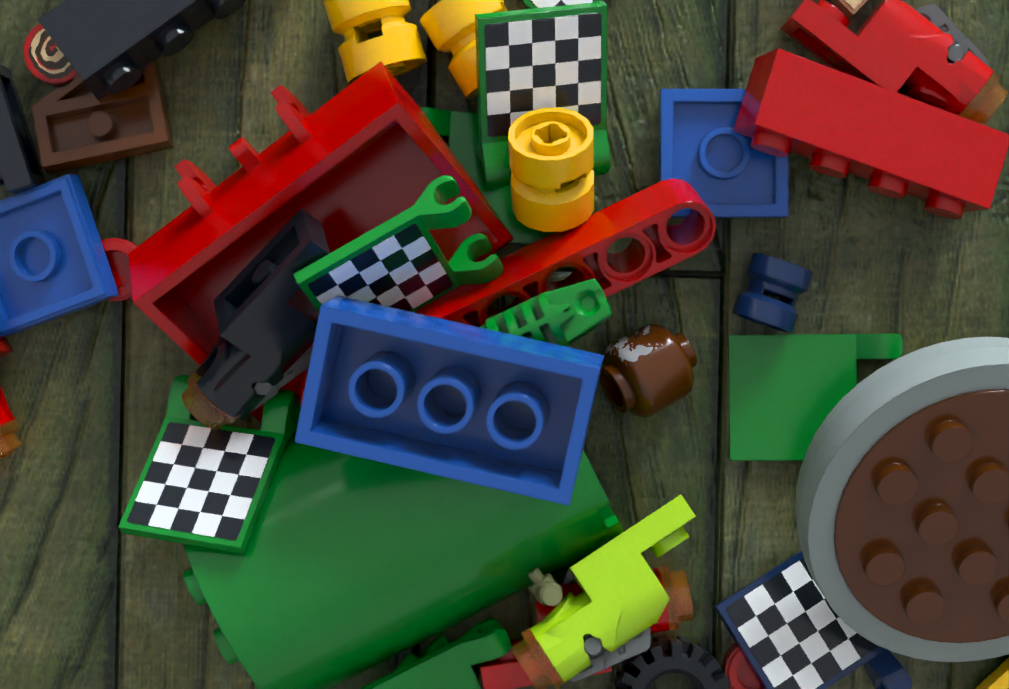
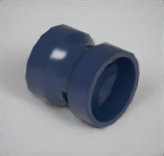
[732,252,813,334]

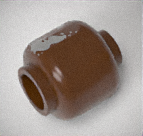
[599,324,697,418]

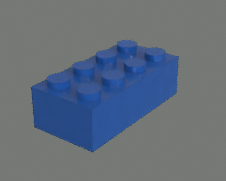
[294,296,604,506]

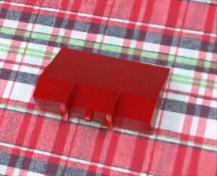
[128,61,515,422]

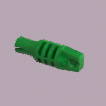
[481,278,613,347]

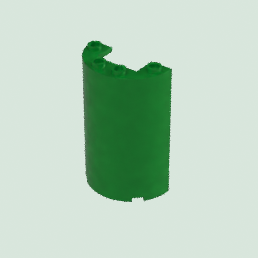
[183,432,624,689]

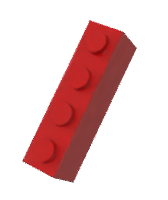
[733,48,1009,219]

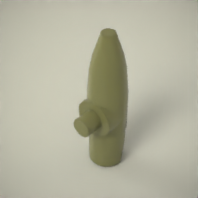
[527,567,562,606]

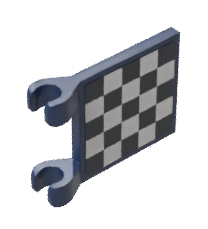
[713,550,912,689]

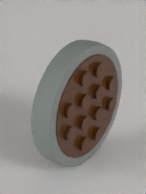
[795,337,1009,662]

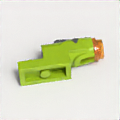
[510,495,696,689]

